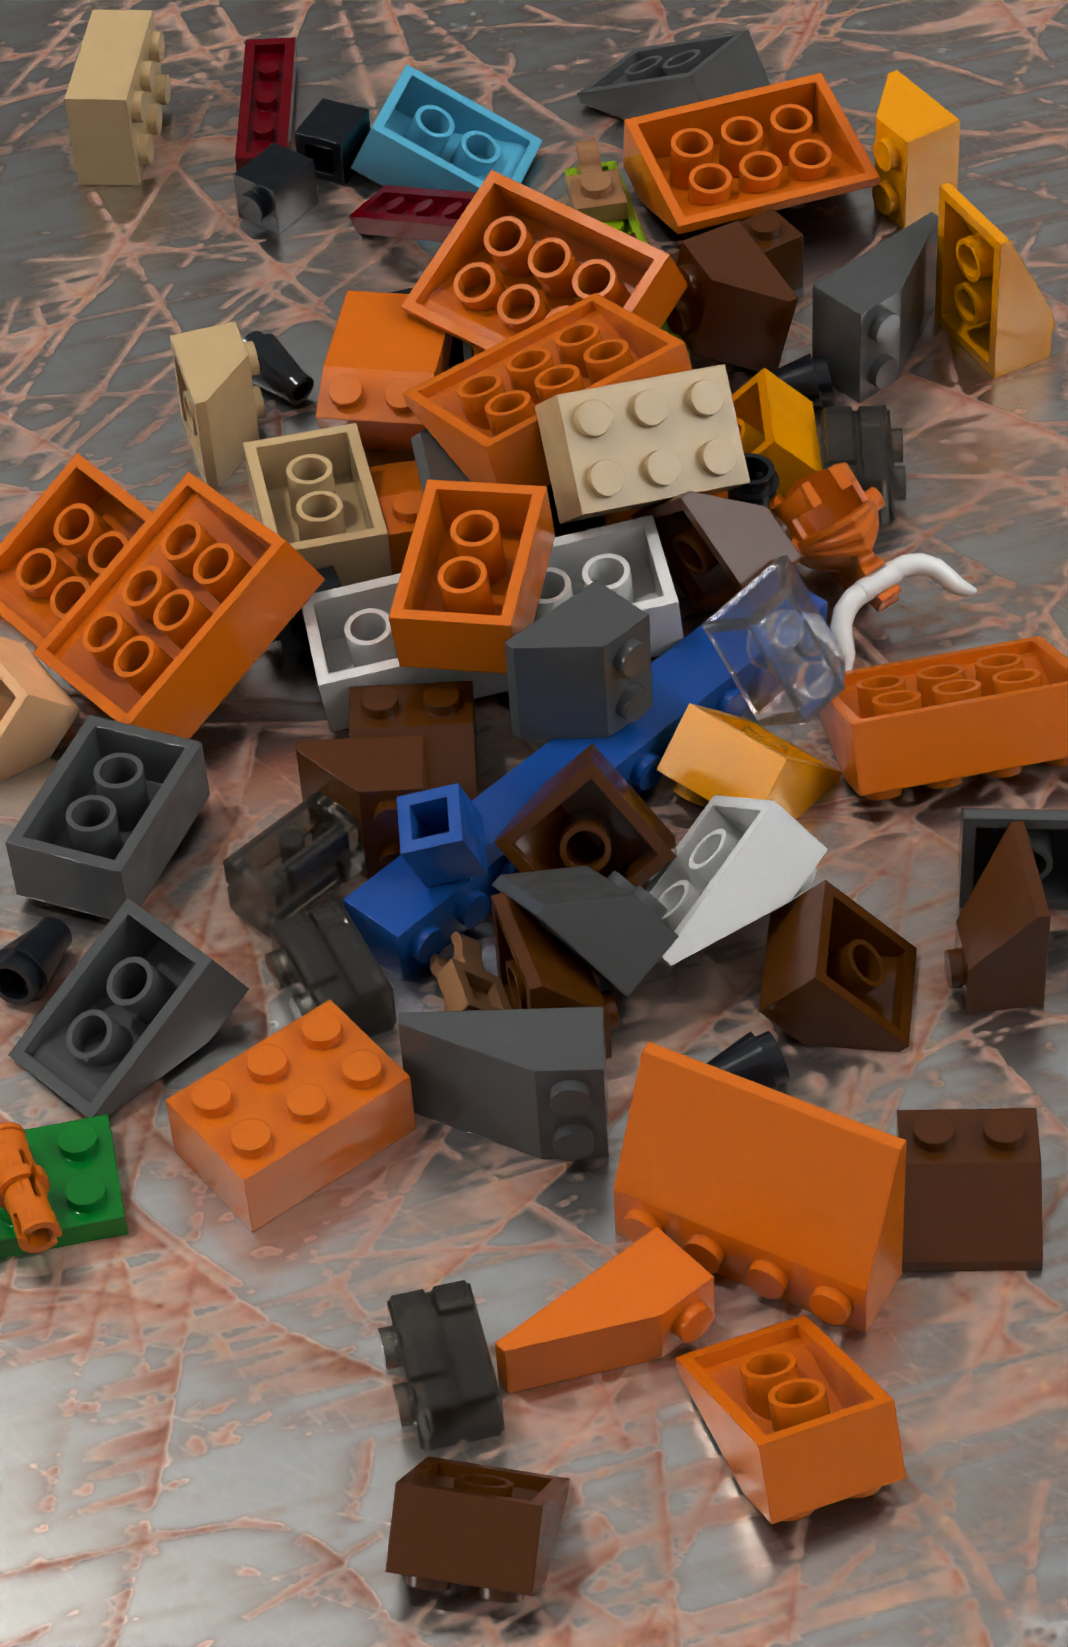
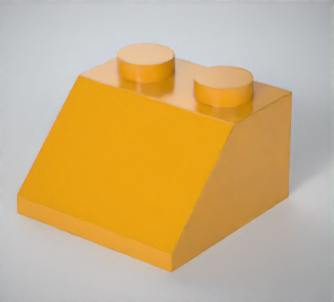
[872,70,960,229]
[732,368,823,510]
[656,703,842,820]

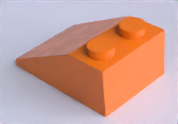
[315,290,453,452]
[675,1315,906,1524]

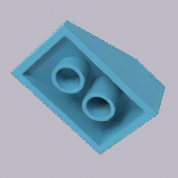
[351,64,543,192]

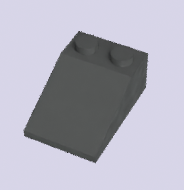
[577,30,770,119]
[812,212,938,403]
[8,898,249,1118]
[398,1007,609,1160]

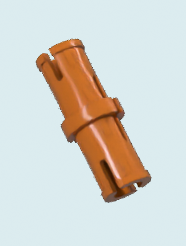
[0,1122,62,1253]

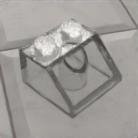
[702,555,845,726]

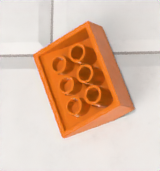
[623,72,880,234]
[401,170,688,351]
[403,293,693,486]
[0,453,153,647]
[33,471,325,739]
[807,636,1068,800]
[613,1041,907,1334]

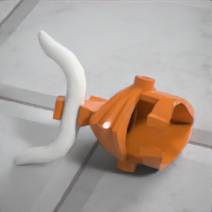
[768,462,977,672]

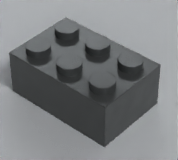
[5,715,210,919]

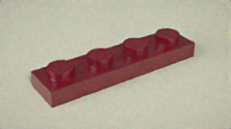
[235,37,297,171]
[348,185,476,243]

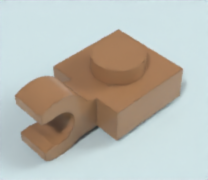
[566,139,628,222]
[430,931,512,1011]

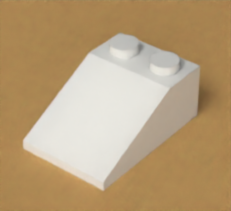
[646,795,828,966]

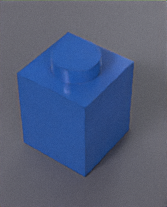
[397,783,488,888]

